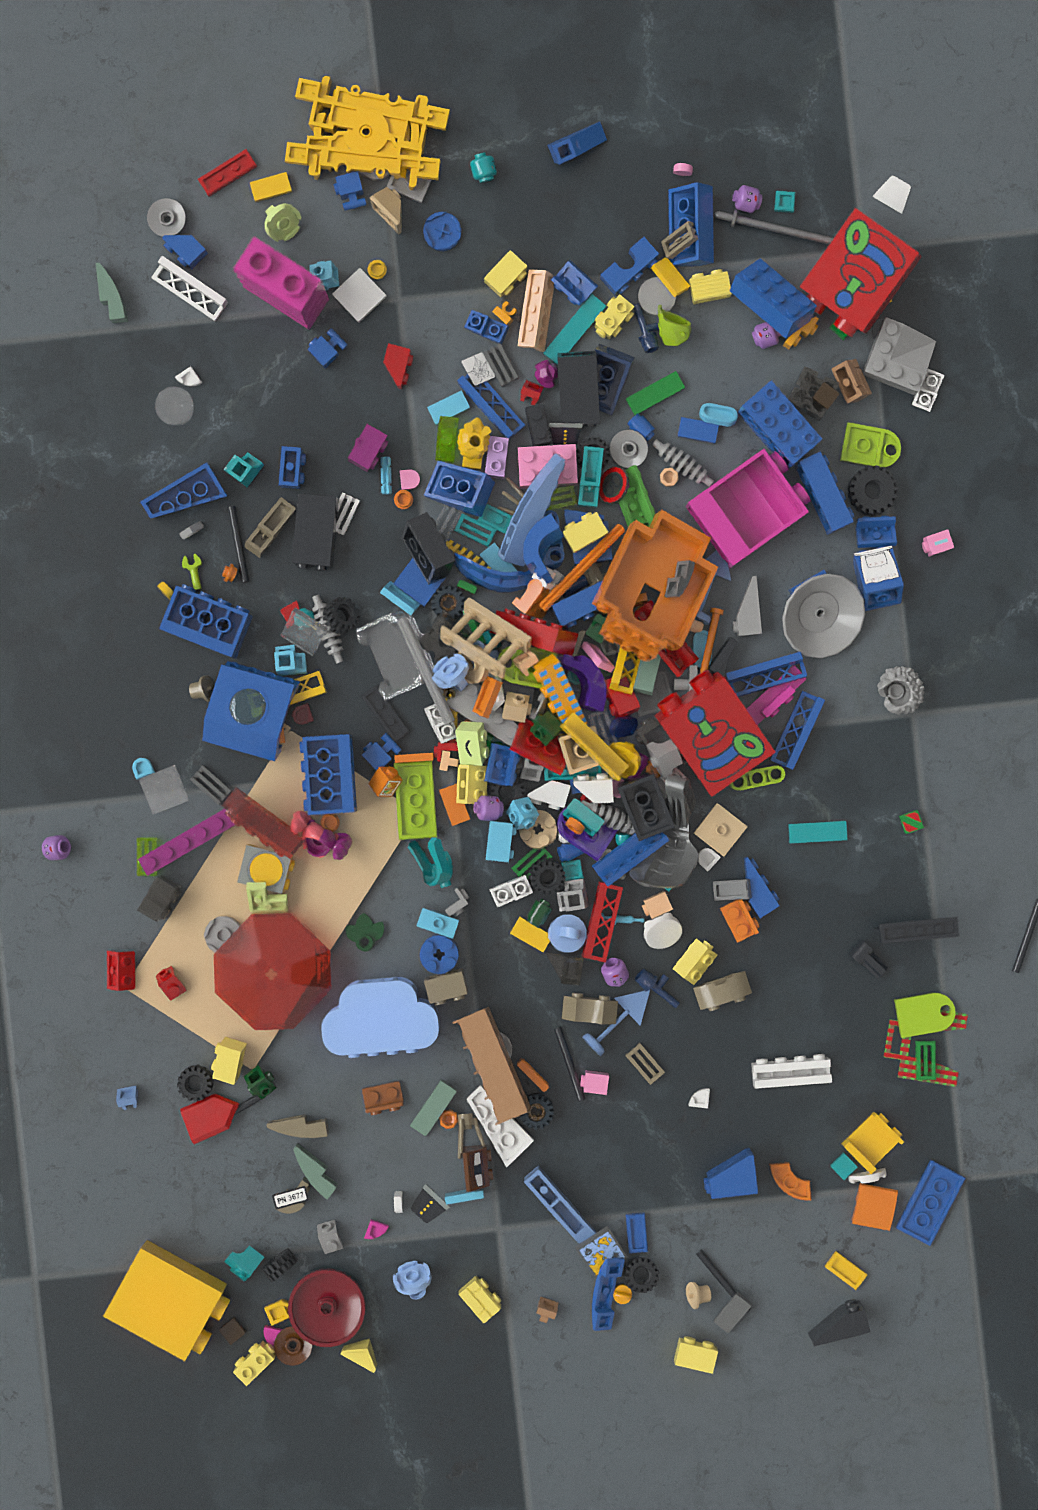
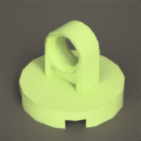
[265,203,301,242]

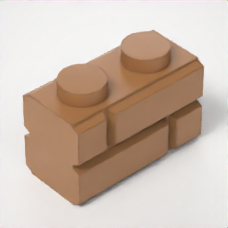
[831,359,872,404]

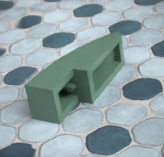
[96,263,128,323]
[633,654,661,696]
[410,1079,457,1136]
[293,1143,338,1199]

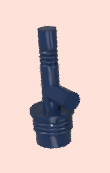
[634,303,659,354]
[635,969,680,1008]

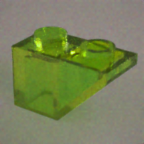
[435,416,459,463]

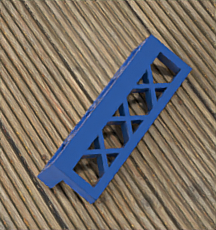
[457,374,525,440]
[726,651,807,697]
[770,691,825,770]
[592,832,669,887]

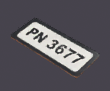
[272,1186,309,1209]

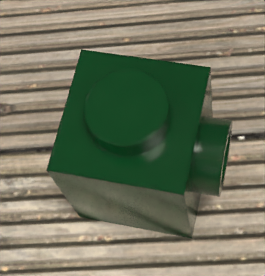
[530,711,563,746]

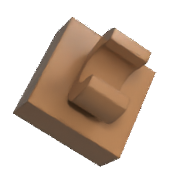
[536,1297,559,1323]

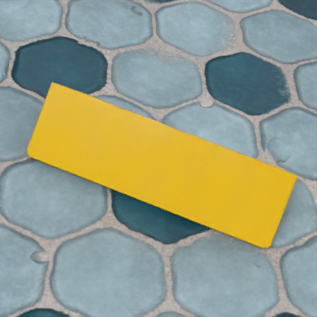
[560,713,629,781]

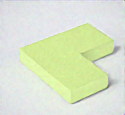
[246,882,289,912]

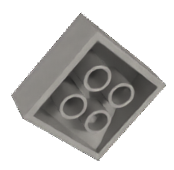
[862,317,936,395]

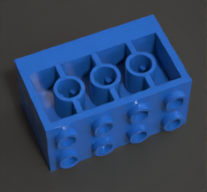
[738,380,822,469]
[159,584,253,659]
[299,734,357,815]

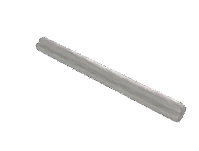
[397,617,455,725]

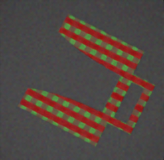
[884,1010,968,1087]

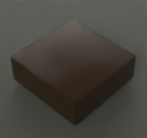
[812,382,840,410]
[219,1317,246,1345]

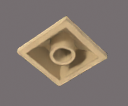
[370,187,402,234]
[558,725,598,775]

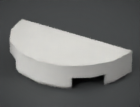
[848,1168,886,1183]

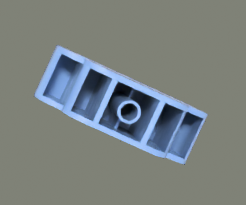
[322,977,440,1058]

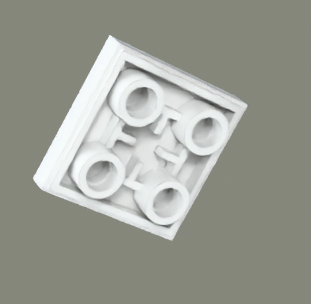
[332,268,387,323]

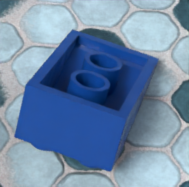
[424,461,495,517]

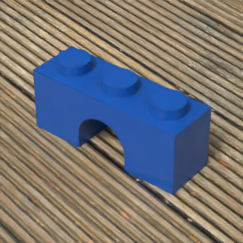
[600,237,659,295]

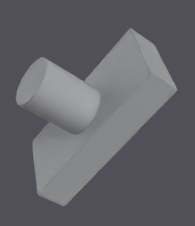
[674,665,698,691]

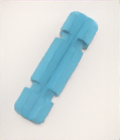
[380,457,392,495]

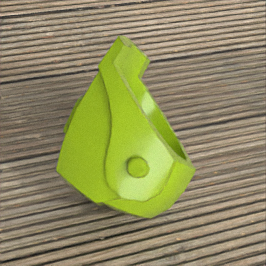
[658,304,691,346]

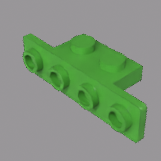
[615,465,655,527]

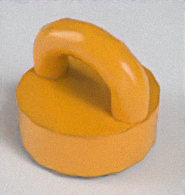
[613,1284,632,1304]

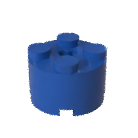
[420,934,459,974]

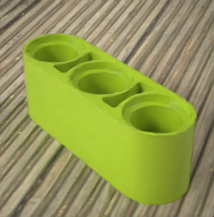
[729,766,785,790]

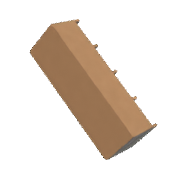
[453,1007,531,1126]

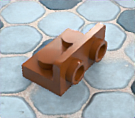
[362,1080,404,1115]

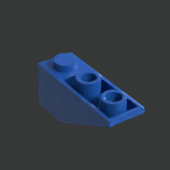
[548,121,607,164]
[744,857,780,918]

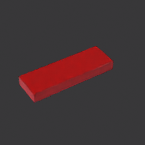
[198,149,257,197]

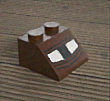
[463,1144,493,1192]

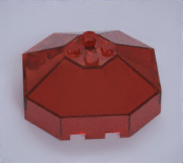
[213,911,331,1030]

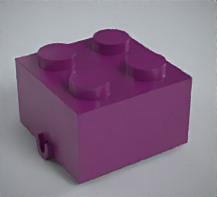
[348,424,388,472]

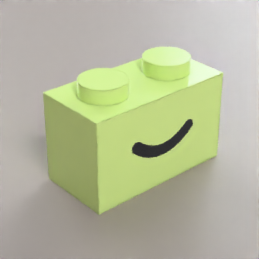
[455,721,490,766]

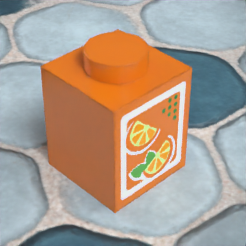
[368,766,402,797]

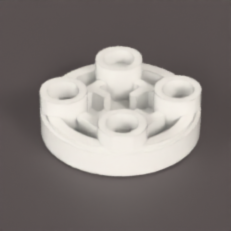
[644,913,682,949]

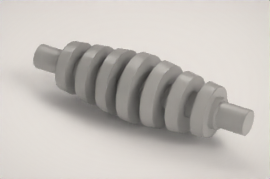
[652,439,714,487]
[312,595,343,664]
[581,800,635,835]

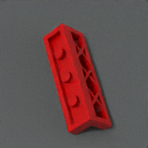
[633,600,699,678]
[581,881,623,963]

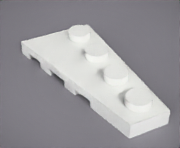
[467,1085,534,1168]

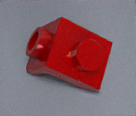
[434,739,458,762]
[156,966,187,1001]

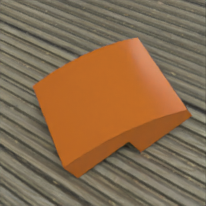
[852,1183,898,1231]

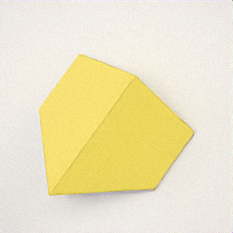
[341,1339,377,1373]

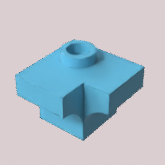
[274,645,307,676]

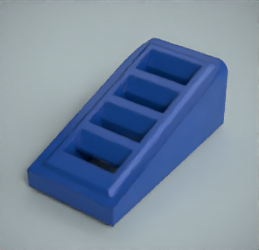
[564,509,604,525]

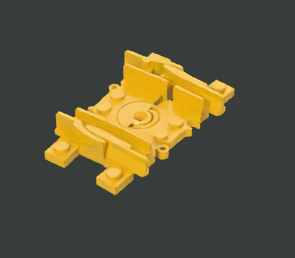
[285,76,450,190]

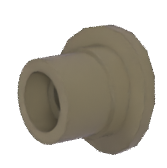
[189,675,214,702]

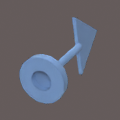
[694,550,731,625]
[582,990,650,1056]

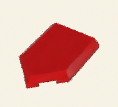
[180,1094,240,1145]

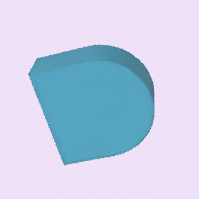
[132,758,155,780]

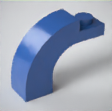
[523,514,564,584]

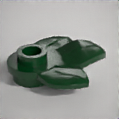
[346,913,384,952]

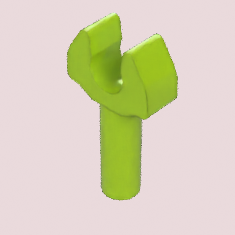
[182,554,202,590]

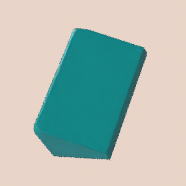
[562,798,604,837]

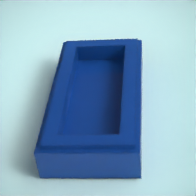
[677,417,719,444]
[626,1212,648,1253]

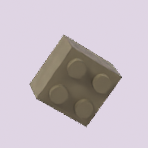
[424,968,468,1006]

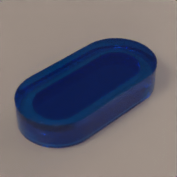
[609,716,638,738]

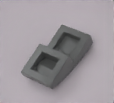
[665,560,695,598]

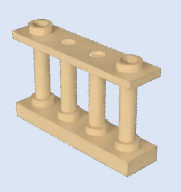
[440,598,531,679]

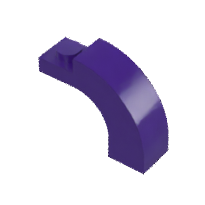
[556,654,607,712]

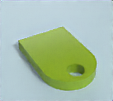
[840,422,901,468]
[497,646,558,689]
[894,993,955,1038]

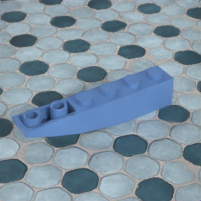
[498,453,565,567]
[524,1165,597,1244]

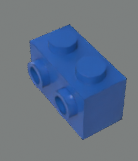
[279,446,306,489]

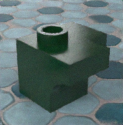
[585,614,607,645]

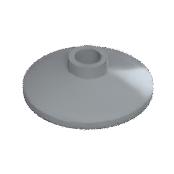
[147,198,186,237]
[610,429,648,468]

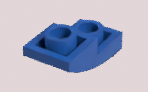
[464,310,509,345]

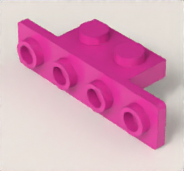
[746,665,806,725]

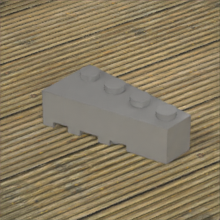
[446,683,518,747]

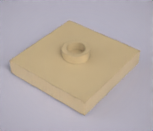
[694,803,747,857]

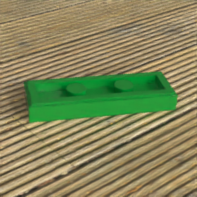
[625,371,685,416]

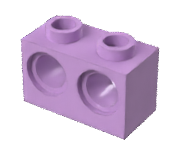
[485,436,509,479]

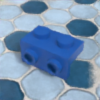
[551,260,598,306]
[855,516,897,548]
[484,744,520,786]

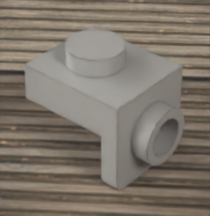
[445,887,469,917]
[317,1220,343,1254]

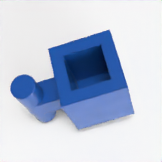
[333,171,366,211]
[308,328,348,369]
[362,733,402,771]

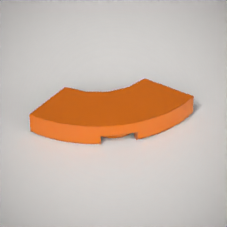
[770,1162,811,1200]

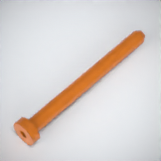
[700,608,724,673]

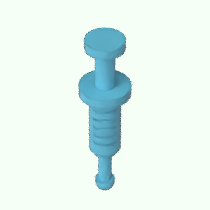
[600,913,645,925]

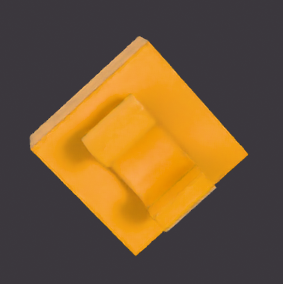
[492,301,517,326]

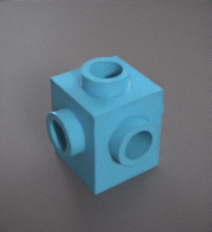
[309,261,339,290]
[506,797,539,830]

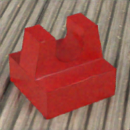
[520,380,544,405]

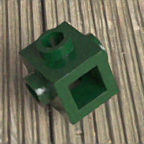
[243,1065,277,1099]

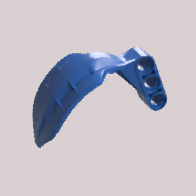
[449,510,564,592]

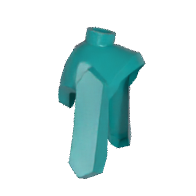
[407,837,453,888]

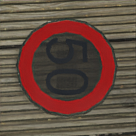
[599,466,629,504]

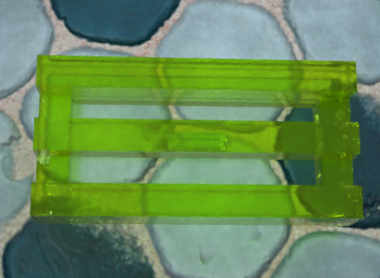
[546,485,577,511]
[137,837,157,876]

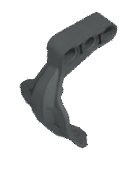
[630,774,699,888]

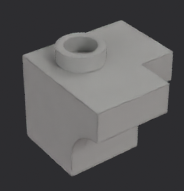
[646,740,683,780]
[516,755,544,782]
[557,878,589,911]

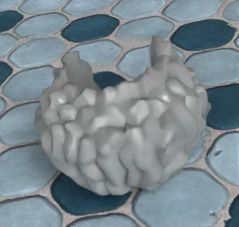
[877,666,925,715]

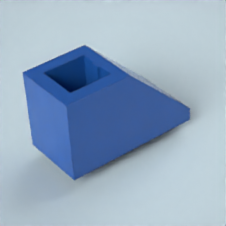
[162,235,208,269]

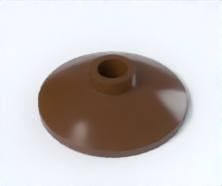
[274,1326,312,1366]

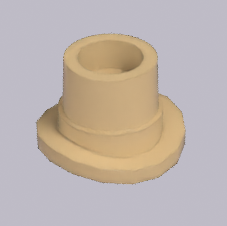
[686,1282,711,1309]

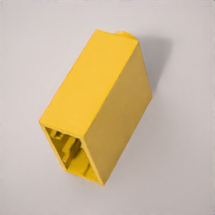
[103,1240,230,1361]

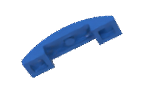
[592,1257,625,1331]

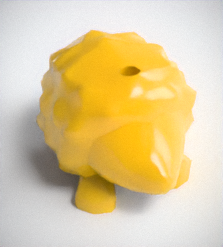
[457,417,491,460]

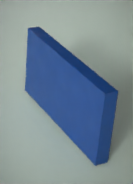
[896,1159,966,1246]

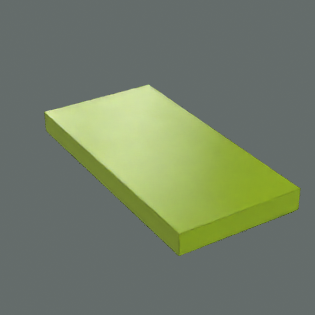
[394,761,437,840]

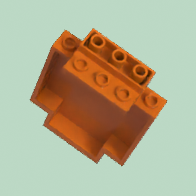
[592,510,718,661]

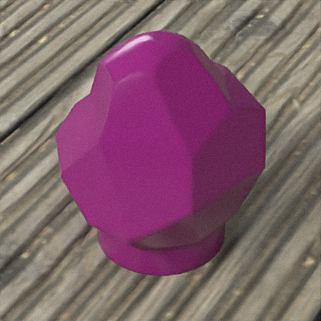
[534,359,558,389]

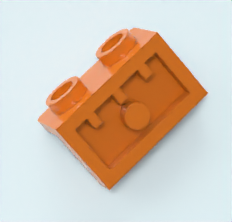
[720,899,760,943]

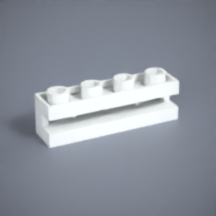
[751,1054,832,1088]

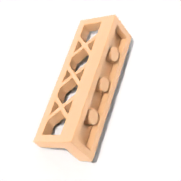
[518,270,554,352]

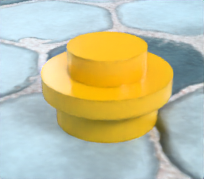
[368,260,387,280]

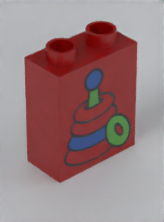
[800,208,922,337]
[654,670,775,797]

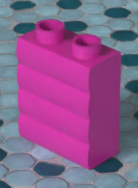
[234,237,329,330]
[685,449,811,569]

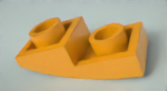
[783,317,819,350]

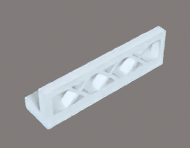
[151,256,228,322]

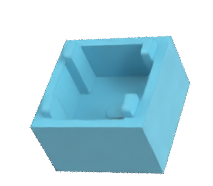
[486,821,516,862]

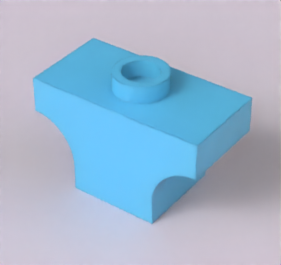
[417,908,459,939]

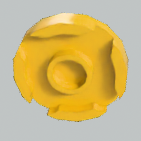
[609,741,641,778]

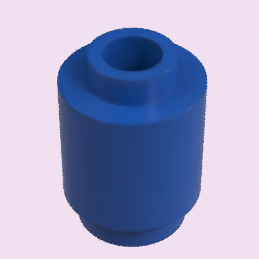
[627,413,655,442]

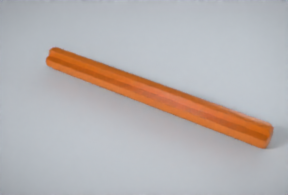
[539,524,625,611]

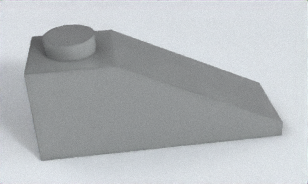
[733,576,762,637]

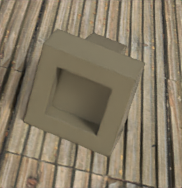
[583,562,606,587]

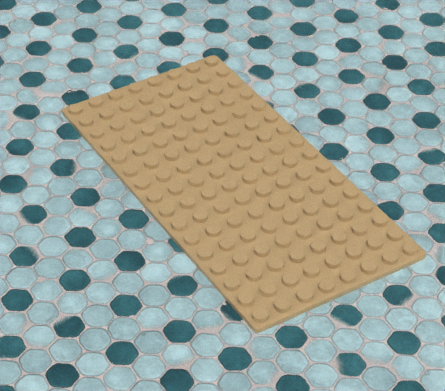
[128,731,401,1069]

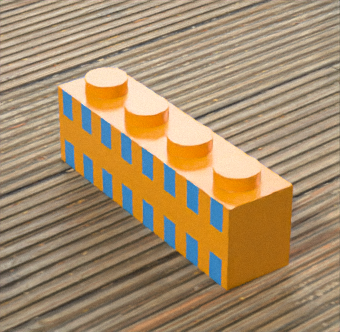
[533,654,587,724]

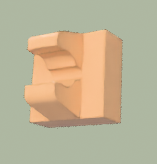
[512,650,538,676]
[439,751,459,771]

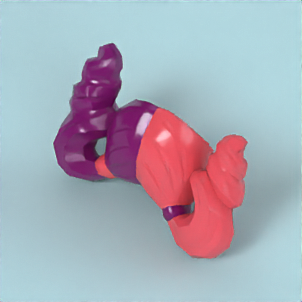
[290,810,353,860]

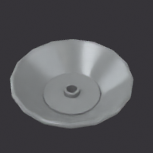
[782,574,865,658]

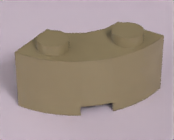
[693,971,752,1011]
[562,993,618,1024]

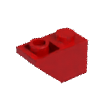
[383,343,414,389]

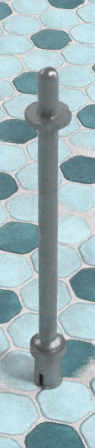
[715,210,834,245]

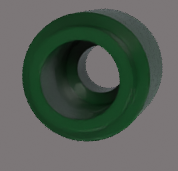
[526,898,553,928]

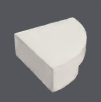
[175,366,202,386]
[689,1088,710,1108]

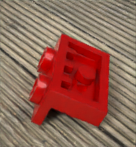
[107,950,135,991]

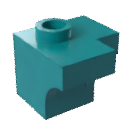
[224,452,264,488]
[224,1245,264,1281]

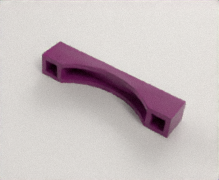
[138,806,246,876]

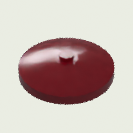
[288,1268,366,1347]

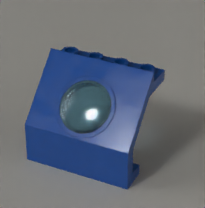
[202,661,300,761]

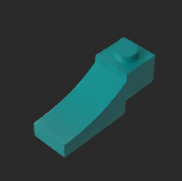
[578,446,604,508]

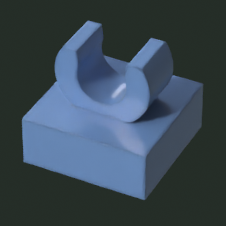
[116,1086,138,1110]

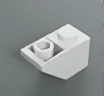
[573,773,613,803]
[527,780,570,810]

